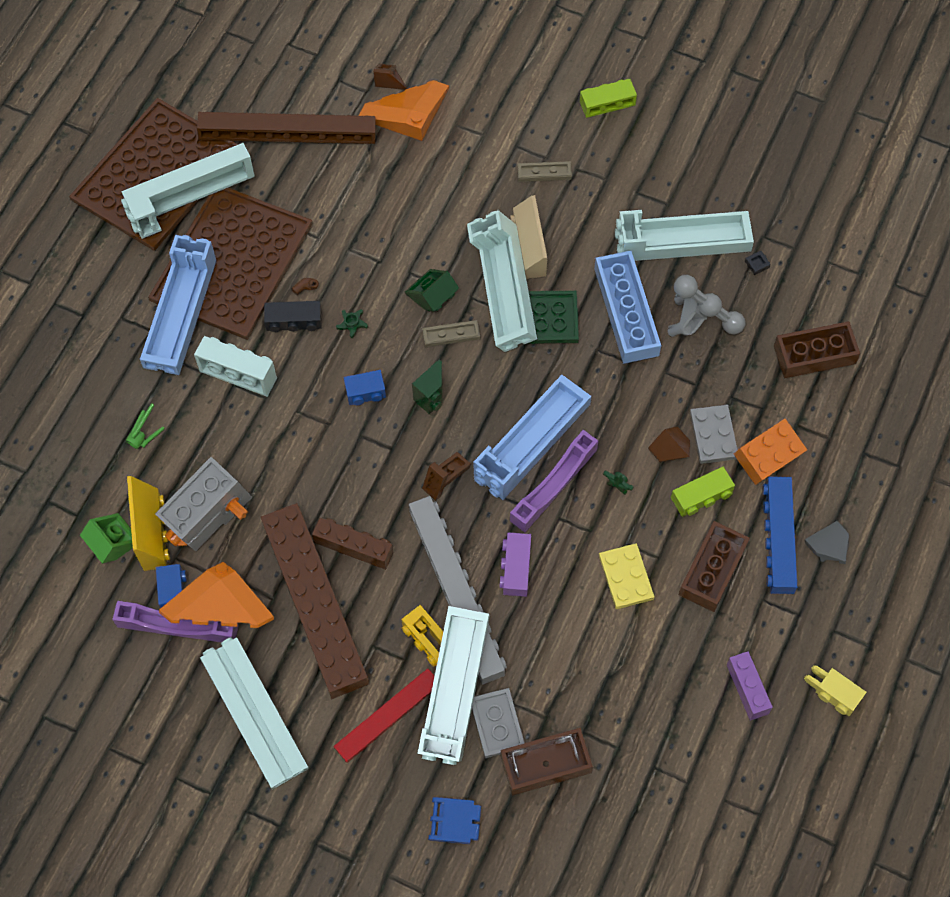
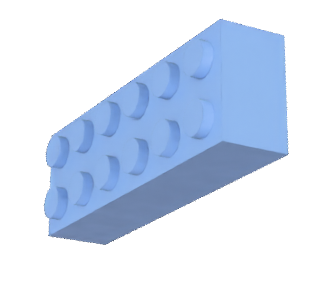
[594,251,661,364]

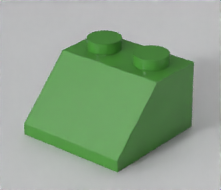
[80,513,133,564]

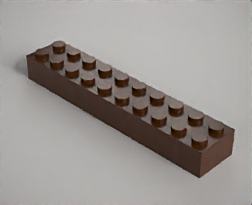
[261,503,369,700]

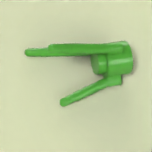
[126,404,164,449]

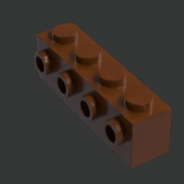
[312,518,394,570]

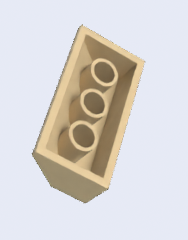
[510,195,547,279]

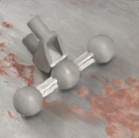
[668,275,745,337]

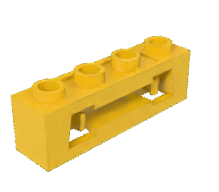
[401,605,443,667]

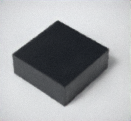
[745,251,771,275]

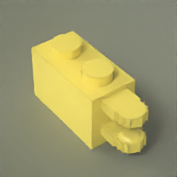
[804,665,866,716]

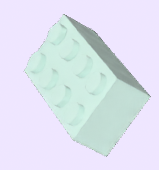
[194,336,277,397]

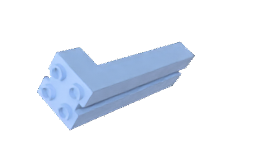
[140,235,216,375]
[473,375,591,500]

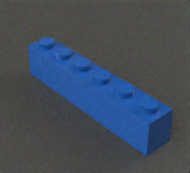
[762,477,797,594]

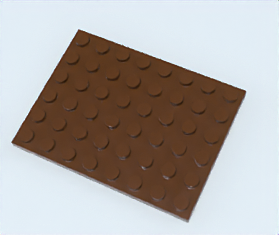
[69,98,238,251]
[148,188,313,340]

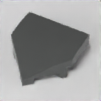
[805,521,849,564]

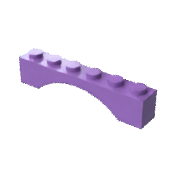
[510,430,598,533]
[113,601,239,642]

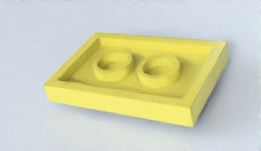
[599,543,654,609]

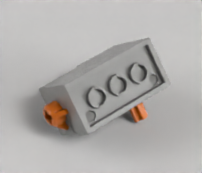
[155,457,252,551]

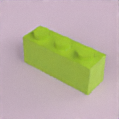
[580,79,637,118]
[671,466,735,517]

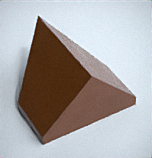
[373,63,408,90]
[648,427,690,463]

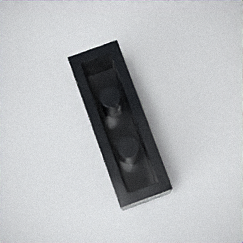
[264,301,322,332]

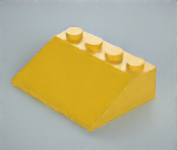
[127,476,170,571]

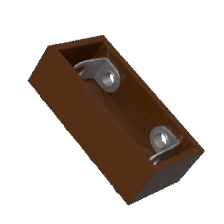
[500,728,593,796]

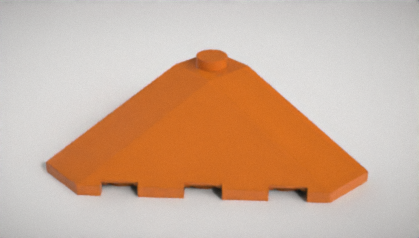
[359,80,449,141]
[159,562,274,628]

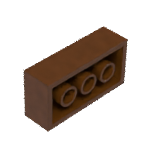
[774,321,861,378]
[678,521,750,612]

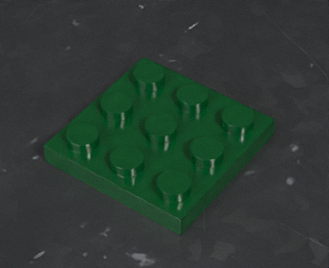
[526,290,579,344]

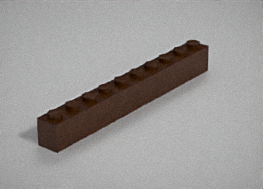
[197,112,375,144]

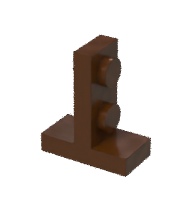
[422,452,471,501]

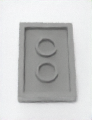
[690,405,737,464]
[472,688,524,758]

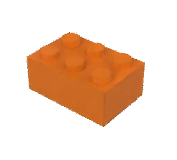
[733,419,807,485]

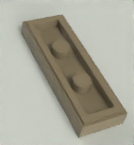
[517,161,572,182]
[422,320,480,347]

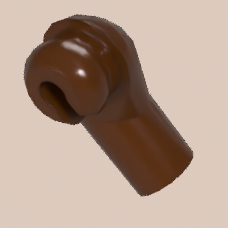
[291,278,319,295]

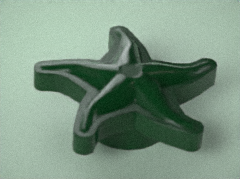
[336,309,368,338]
[603,470,634,495]

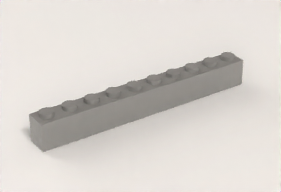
[409,496,507,685]

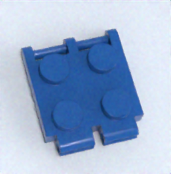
[428,797,481,844]

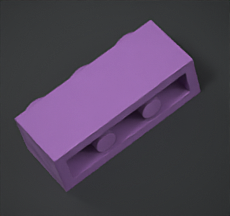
[500,533,531,597]
[727,651,772,721]

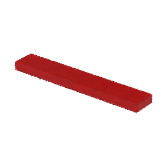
[333,668,435,763]

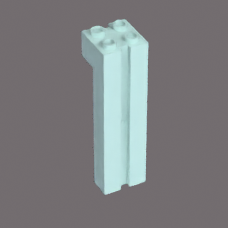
[121,143,255,239]
[467,210,537,352]
[615,210,754,261]
[418,606,490,765]
[200,637,308,790]

